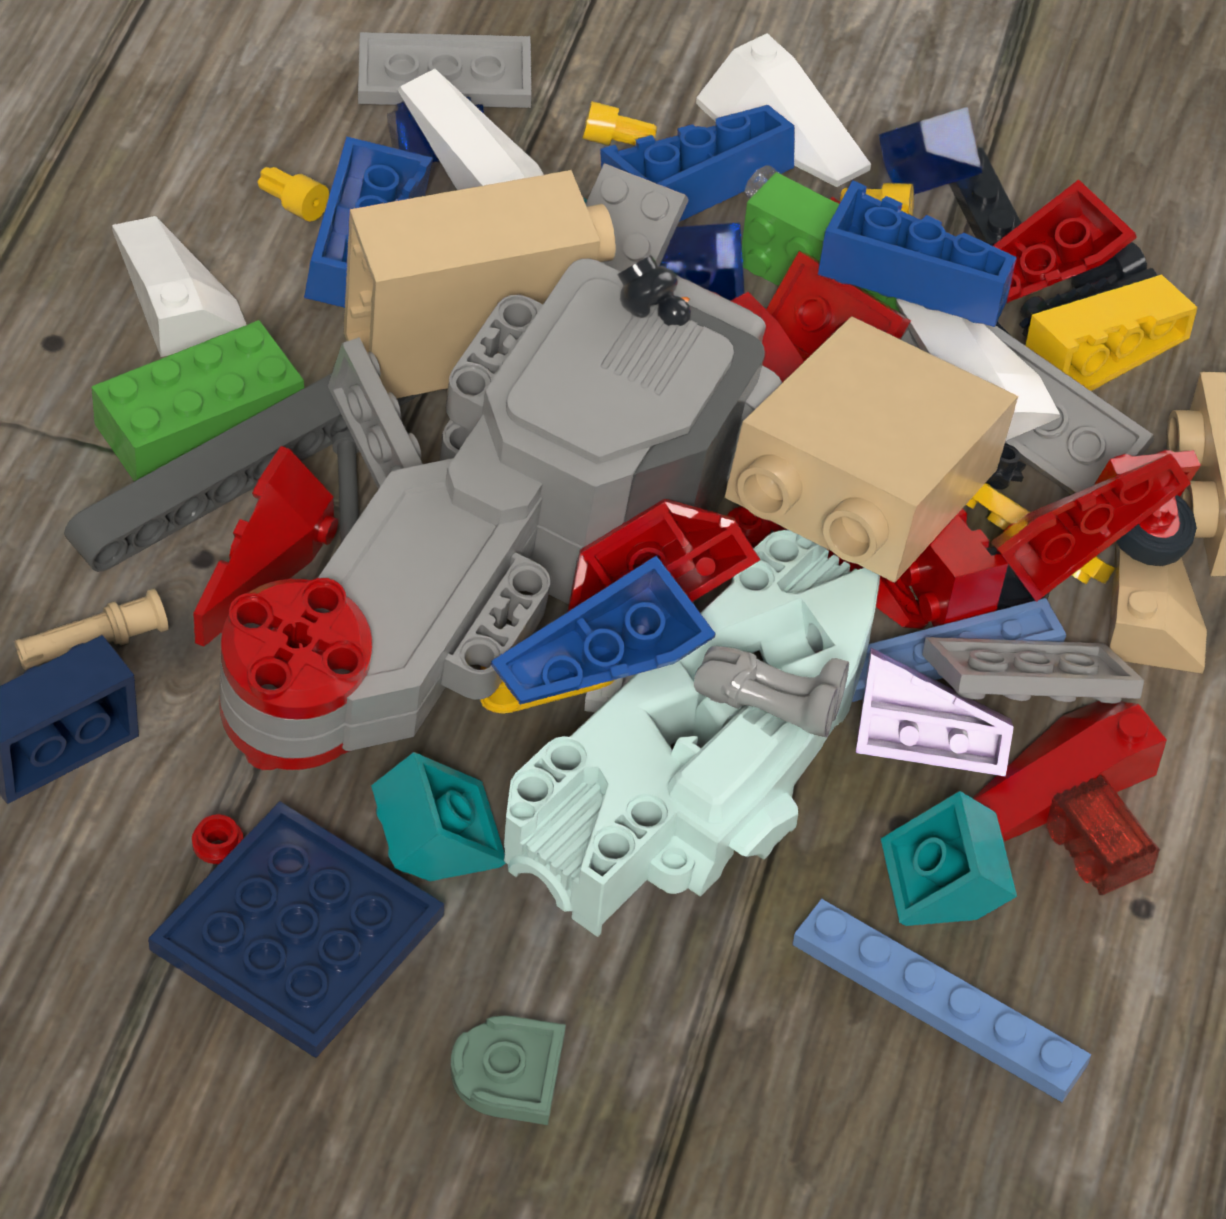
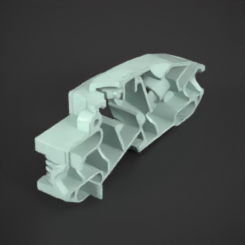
[504,529,880,937]

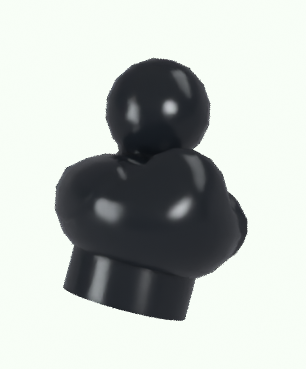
[617,255,691,326]

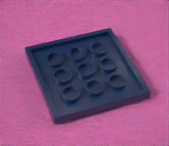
[148,801,444,1058]

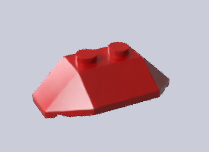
[567,499,760,612]

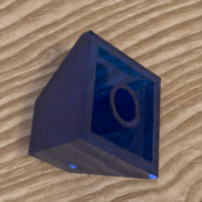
[879,107,983,195]

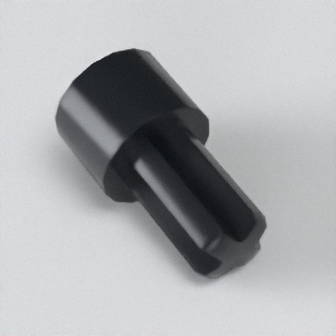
[1071,242,1147,289]

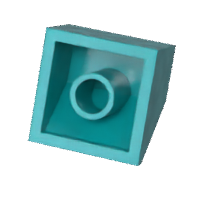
[371,752,506,881]
[881,791,1017,926]

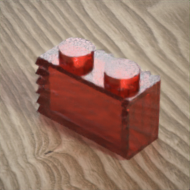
[1047,774,1160,895]

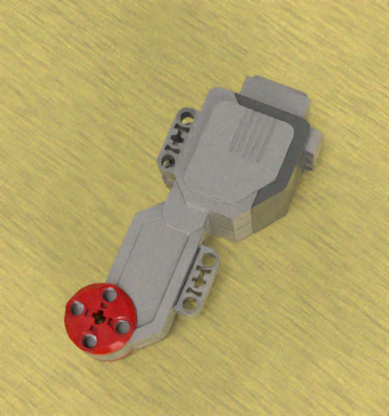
[219,259,782,770]

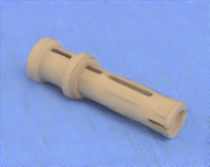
[15,588,168,671]

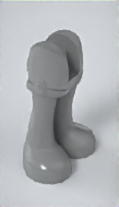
[694,646,849,738]

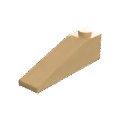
[1108,543,1207,674]

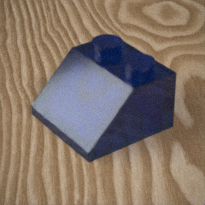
[659,223,745,301]

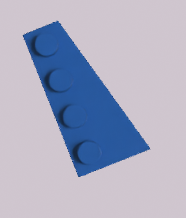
[600,105,795,222]
[304,136,433,308]
[818,180,1016,327]

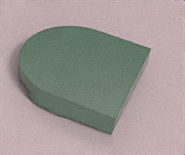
[450,1016,566,1125]

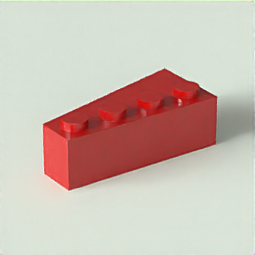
[901,508,1008,627]

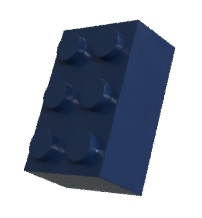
[0,635,139,804]

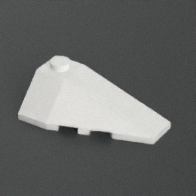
[696,33,871,187]
[397,69,544,190]
[112,216,246,357]
[896,299,1060,441]

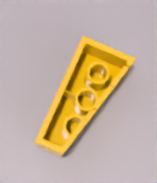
[1025,275,1198,391]

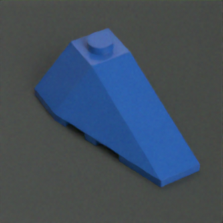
[491,556,716,705]

